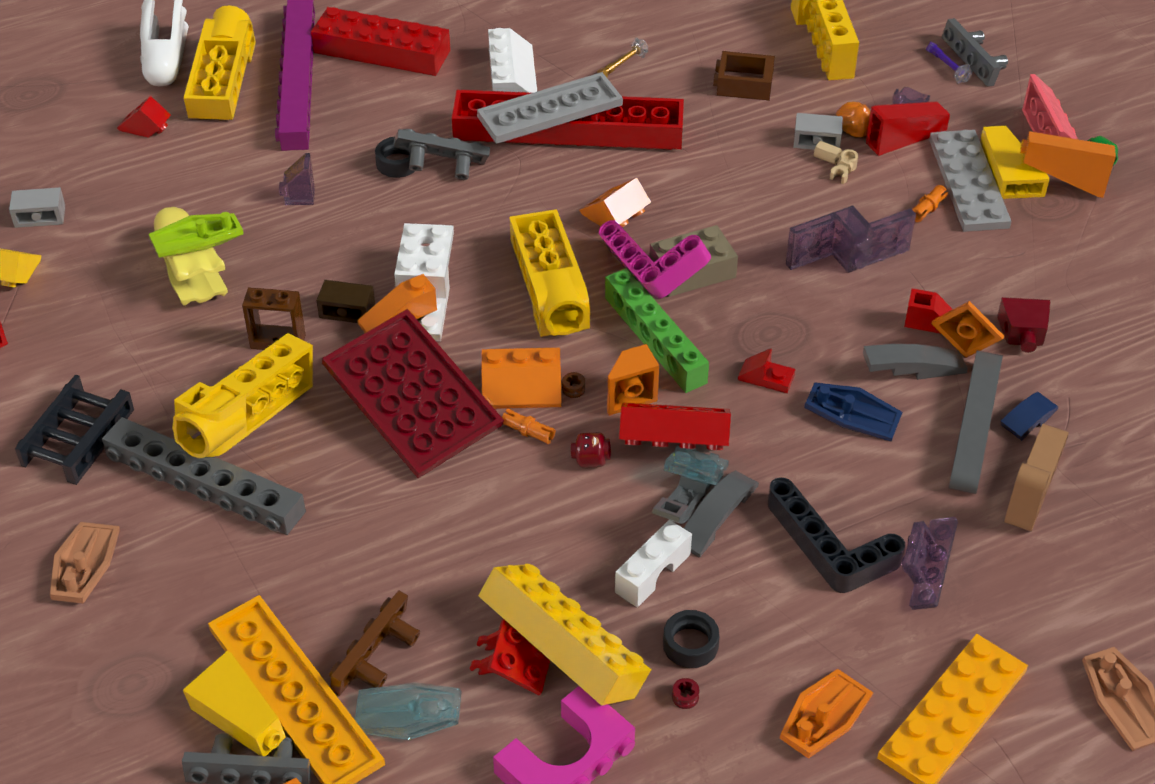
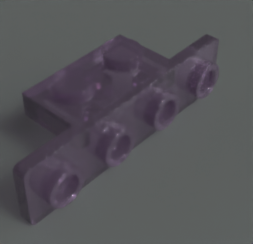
[902,517,958,610]

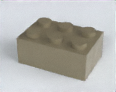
[649,225,738,297]

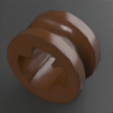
[562,372,586,398]

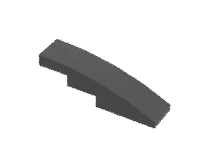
[863,344,968,380]

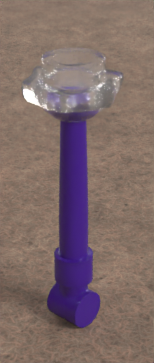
[926,41,973,84]

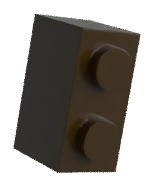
[316,279,375,323]

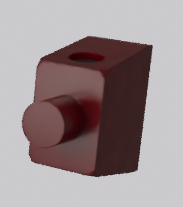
[997,297,1051,353]

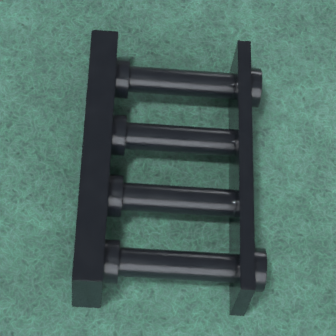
[15,375,134,485]

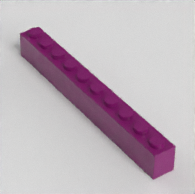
[275,0,315,151]

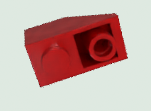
[904,288,953,334]

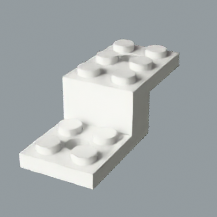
[394,223,454,341]

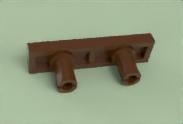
[329,590,421,696]

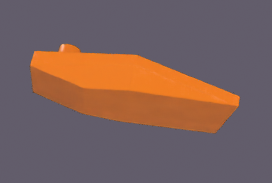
[780,669,873,759]

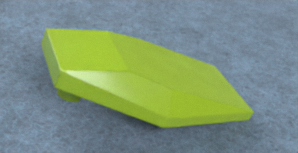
[149,212,244,258]

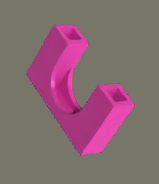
[493,686,635,784]

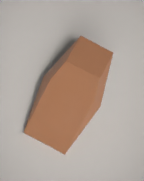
[50,522,120,604]
[1082,647,1155,751]

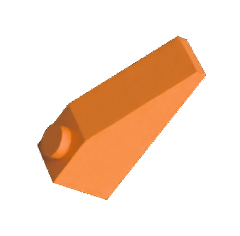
[358,274,437,333]

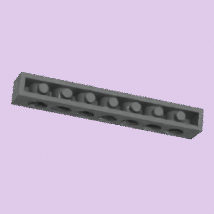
[102,417,306,535]

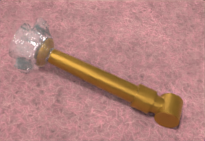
[597,38,648,77]

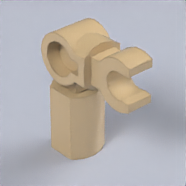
[814,141,858,184]

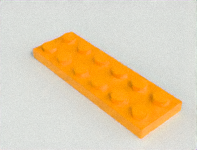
[877,634,1028,784]

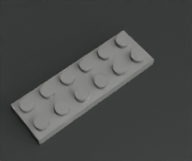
[477,72,623,144]
[929,130,1012,232]

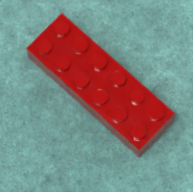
[311,7,451,76]

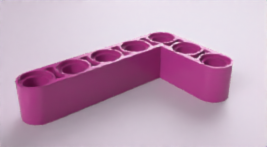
[598,220,711,300]

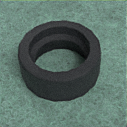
[375,136,415,178]
[663,610,720,668]

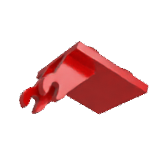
[470,619,550,695]

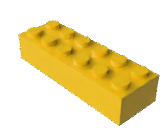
[478,563,651,706]

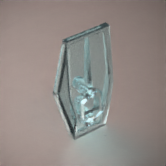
[355,682,462,740]

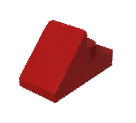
[738,348,796,394]

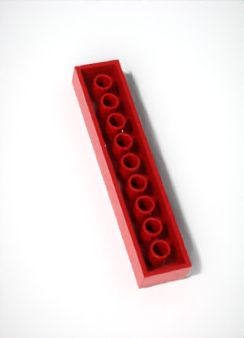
[452,90,684,150]

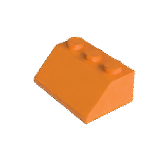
[482,347,562,409]

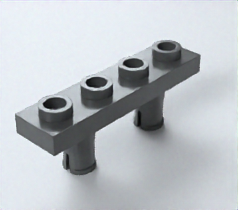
[941,18,1008,87]
[393,129,490,180]
[182,733,312,784]

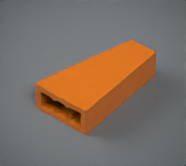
[1020,131,1116,198]

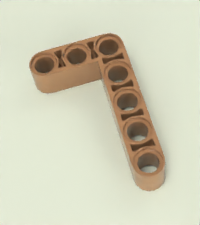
[1004,423,1069,532]

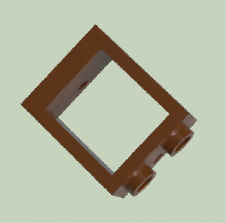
[713,51,775,101]
[242,287,306,350]

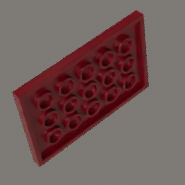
[322,309,504,479]

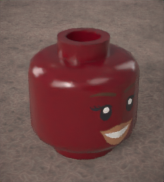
[571,432,611,468]

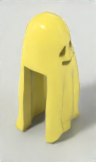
[154,207,228,306]

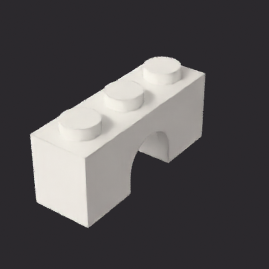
[615,520,692,608]

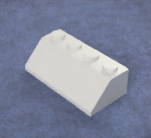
[488,28,537,93]

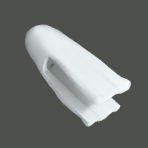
[140,0,189,87]

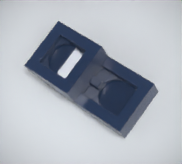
[1001,391,1059,441]

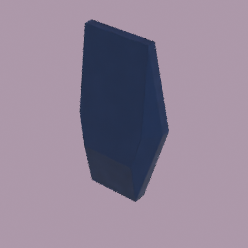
[804,382,903,442]

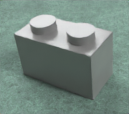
[793,113,843,150]
[9,187,65,228]

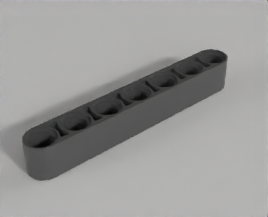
[949,350,1003,494]

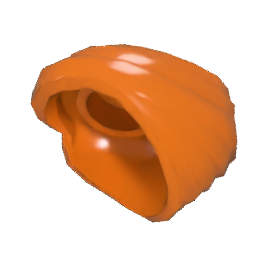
[835,101,870,137]

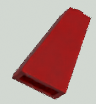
[866,101,950,156]

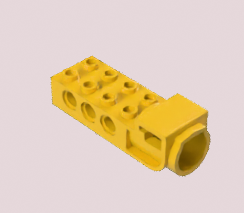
[791,0,859,81]
[184,5,256,120]
[509,209,590,337]
[172,333,313,458]

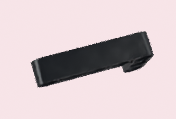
[768,477,905,593]

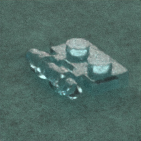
[664,446,729,485]

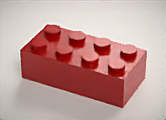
[619,402,731,450]

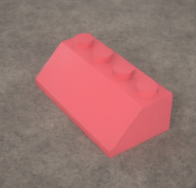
[1022,74,1078,139]

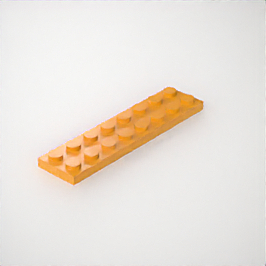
[208,595,385,784]

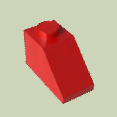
[117,96,171,138]

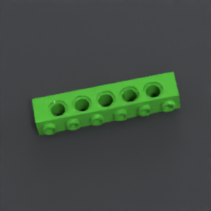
[605,268,709,393]

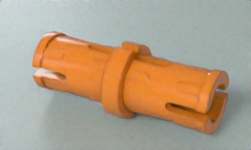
[909,185,948,222]
[502,409,556,445]

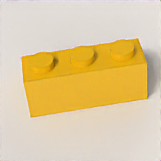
[0,248,42,287]

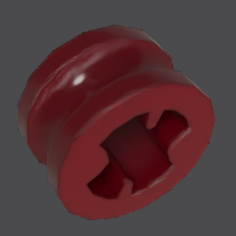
[672,678,700,709]

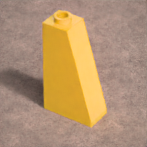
[980,126,1049,199]
[183,650,286,756]

